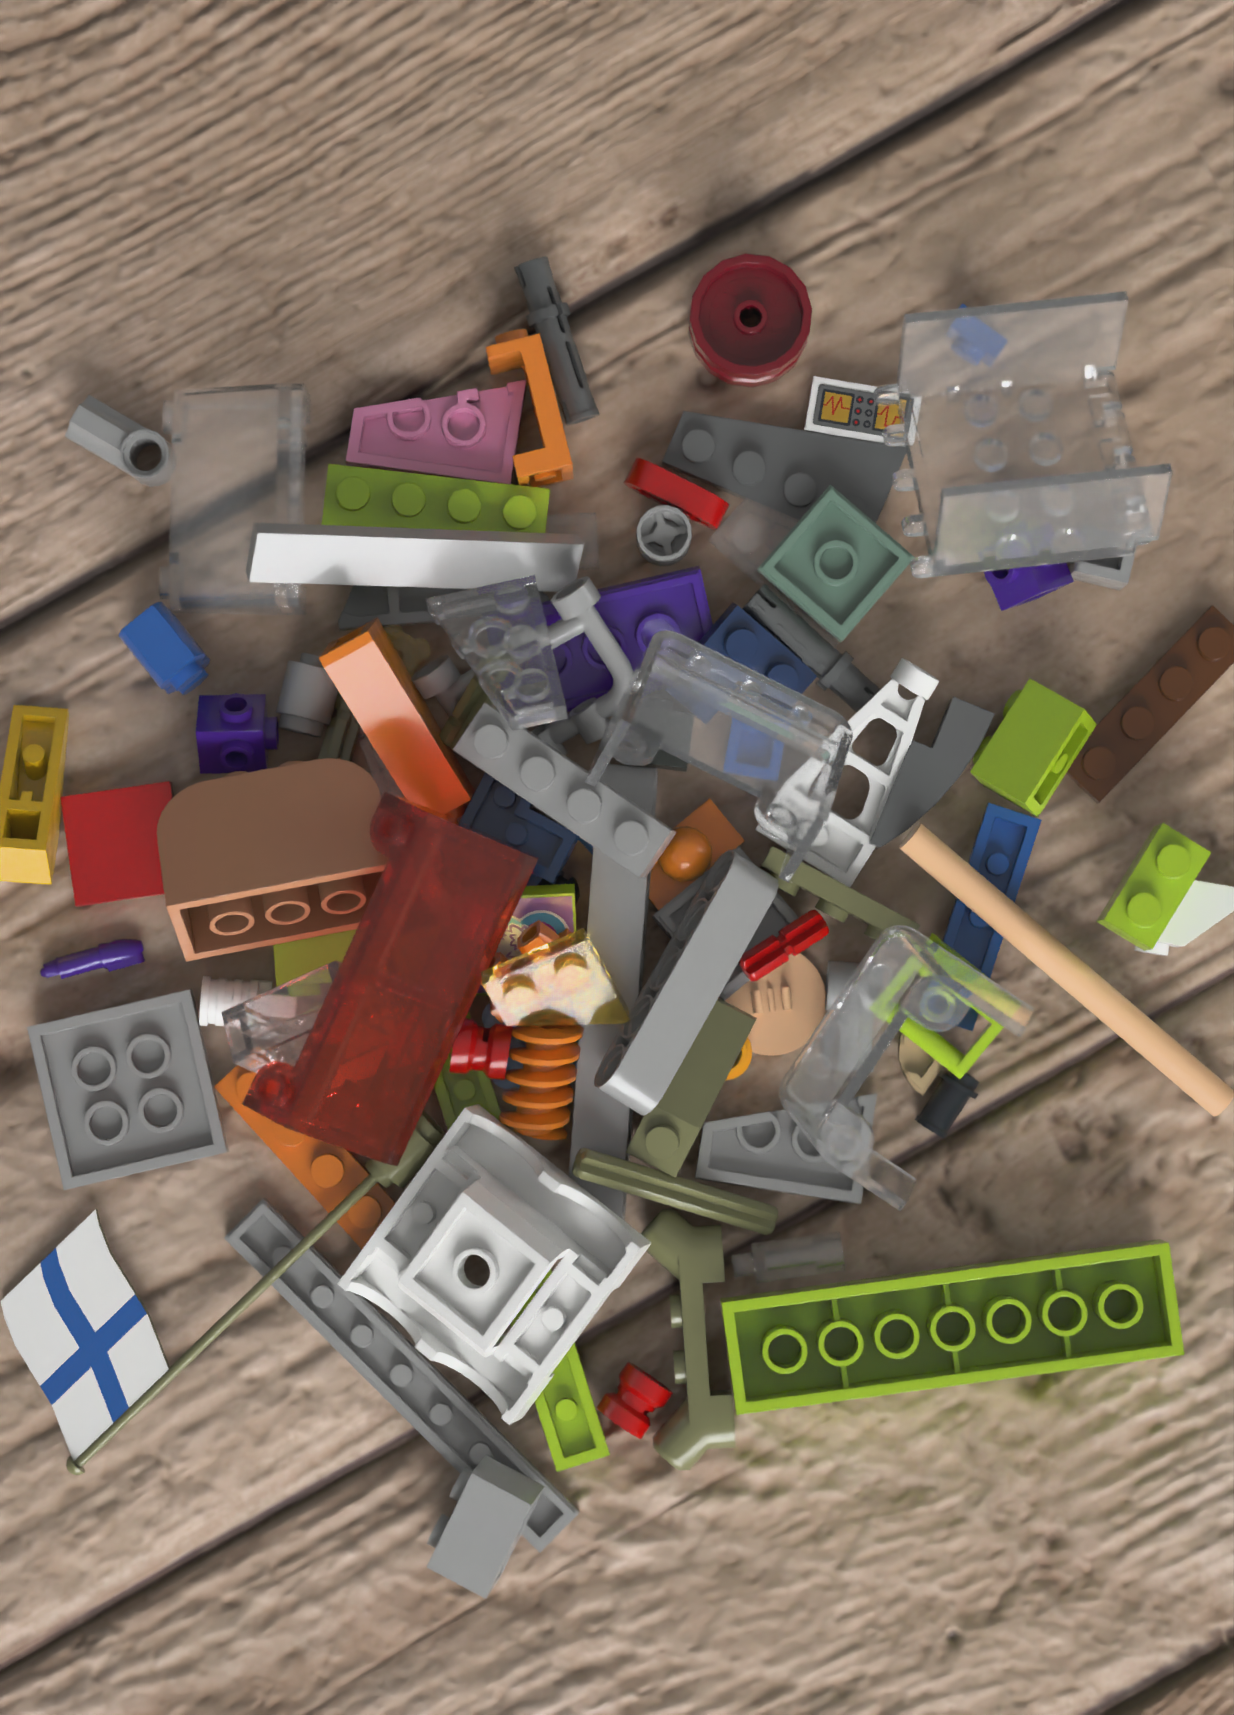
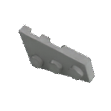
[695,1093,877,1204]

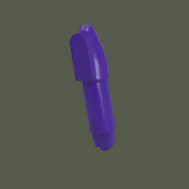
[40,939,145,979]

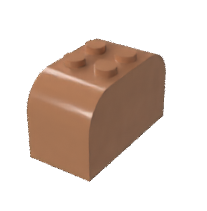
[157,758,406,961]

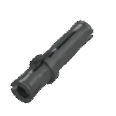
[514,257,600,426]
[742,584,880,712]

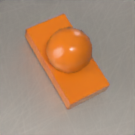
[649,798,745,911]

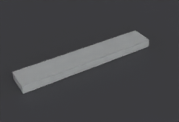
[245,523,584,592]

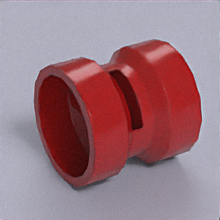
[449,1017,513,1081]
[596,1361,673,1439]

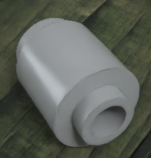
[276,653,338,738]

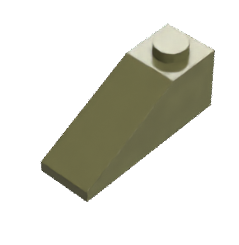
[626,998,757,1178]

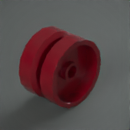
[688,253,812,388]

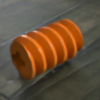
[498,1015,584,1141]

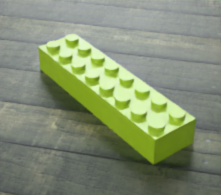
[720,1239,1185,1415]

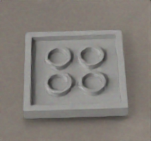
[27,989,229,1190]

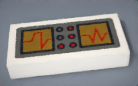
[804,376,922,451]

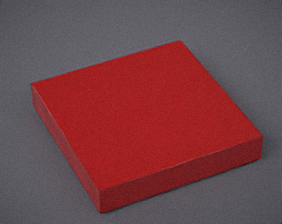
[60,781,174,907]

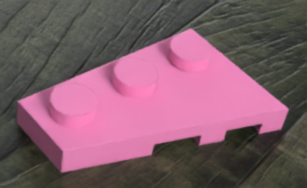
[346,380,526,484]

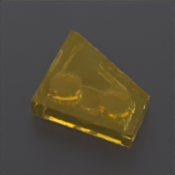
[481,928,630,1026]

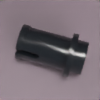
[915,1070,980,1139]

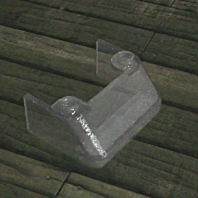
[585,631,853,883]
[779,925,1034,1211]

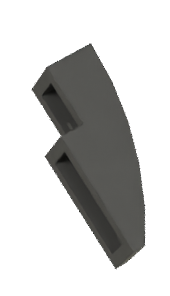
[869,697,995,850]

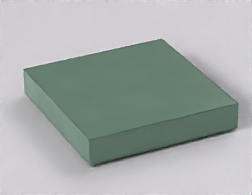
[757,485,915,643]

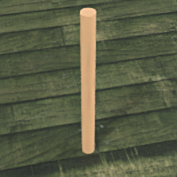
[899,823,1234,1117]

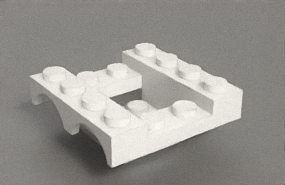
[337,1104,651,1425]

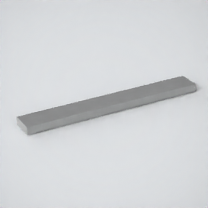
[224,1198,579,1553]

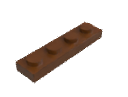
[1066,605,1234,803]

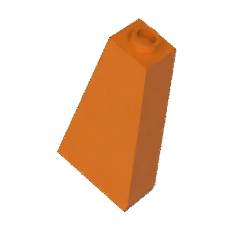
[319,617,475,826]

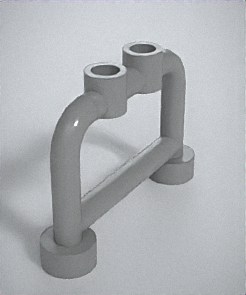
[411,576,635,755]

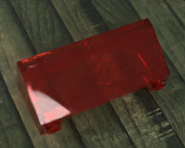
[242,791,538,1166]

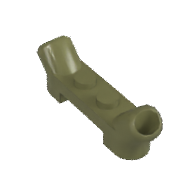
[641,1208,736,1471]

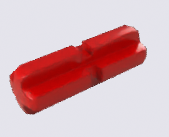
[739,910,829,982]

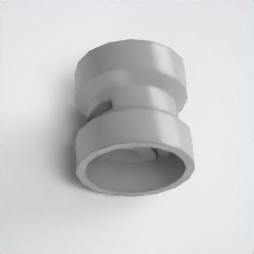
[636,505,692,566]

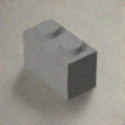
[427,1455,545,1599]

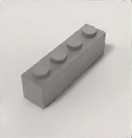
[453,703,677,878]

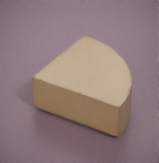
[898,1033,943,1096]

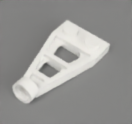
[755,658,940,887]

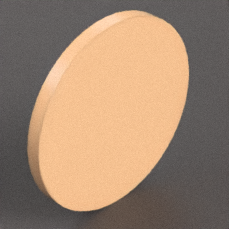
[725,953,826,1056]

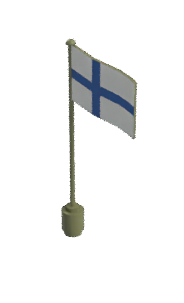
[1,1106,446,1475]

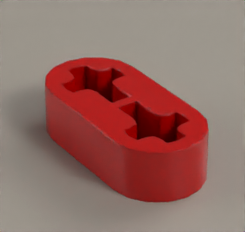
[623,457,729,530]

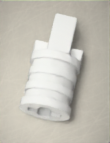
[199,976,300,1030]

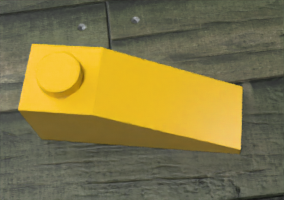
[0,705,69,885]

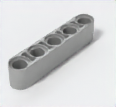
[594,850,779,1115]

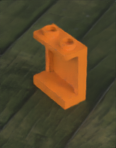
[485,329,574,487]

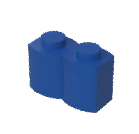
[119,601,210,695]

